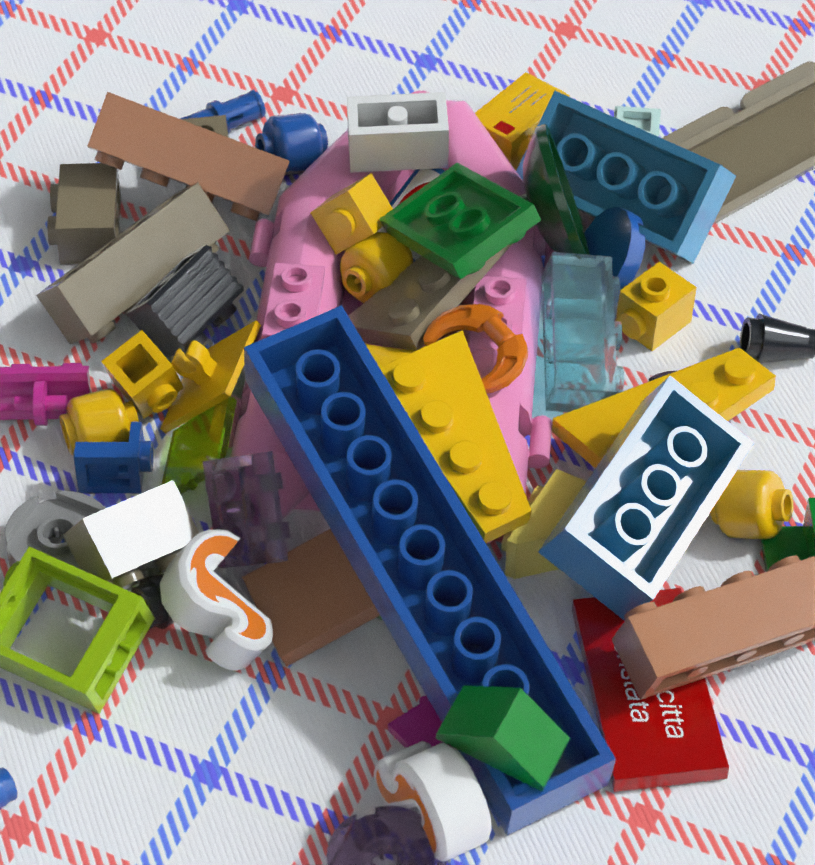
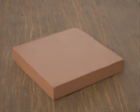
[242,529,380,667]

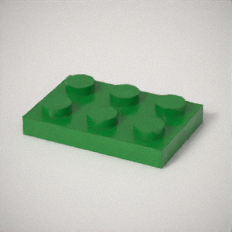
[379,163,541,280]

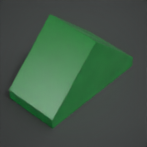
[436,685,570,792]

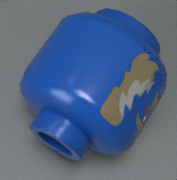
[255,113,328,176]

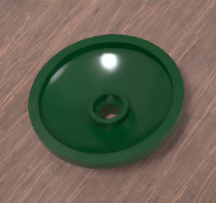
[520,124,592,269]

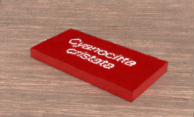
[572,588,729,792]

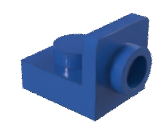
[74,421,154,494]

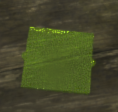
[161,396,237,495]

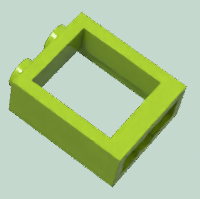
[0,546,155,714]

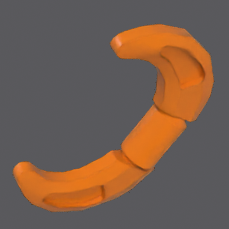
[423,304,528,394]

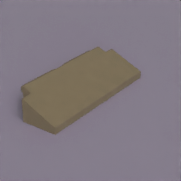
[662,61,815,225]

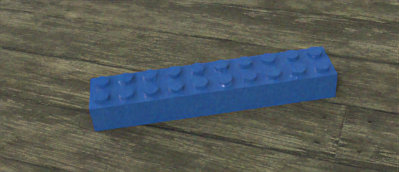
[244,305,616,836]

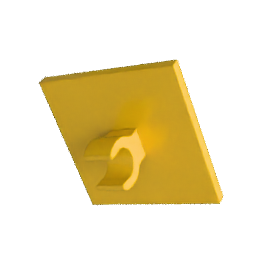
[160,320,261,434]

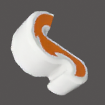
[160,530,273,671]
[374,741,491,862]

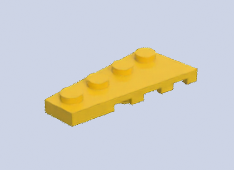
[379,330,532,543]
[552,348,776,468]

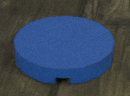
[572,206,645,305]

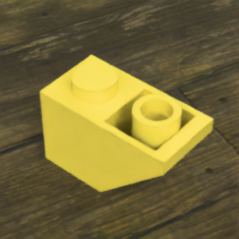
[501,469,586,579]

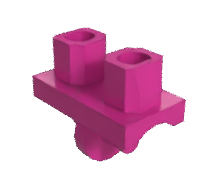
[0,363,91,426]

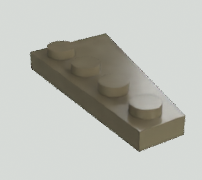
[349,244,512,351]

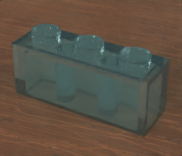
[541,252,624,412]

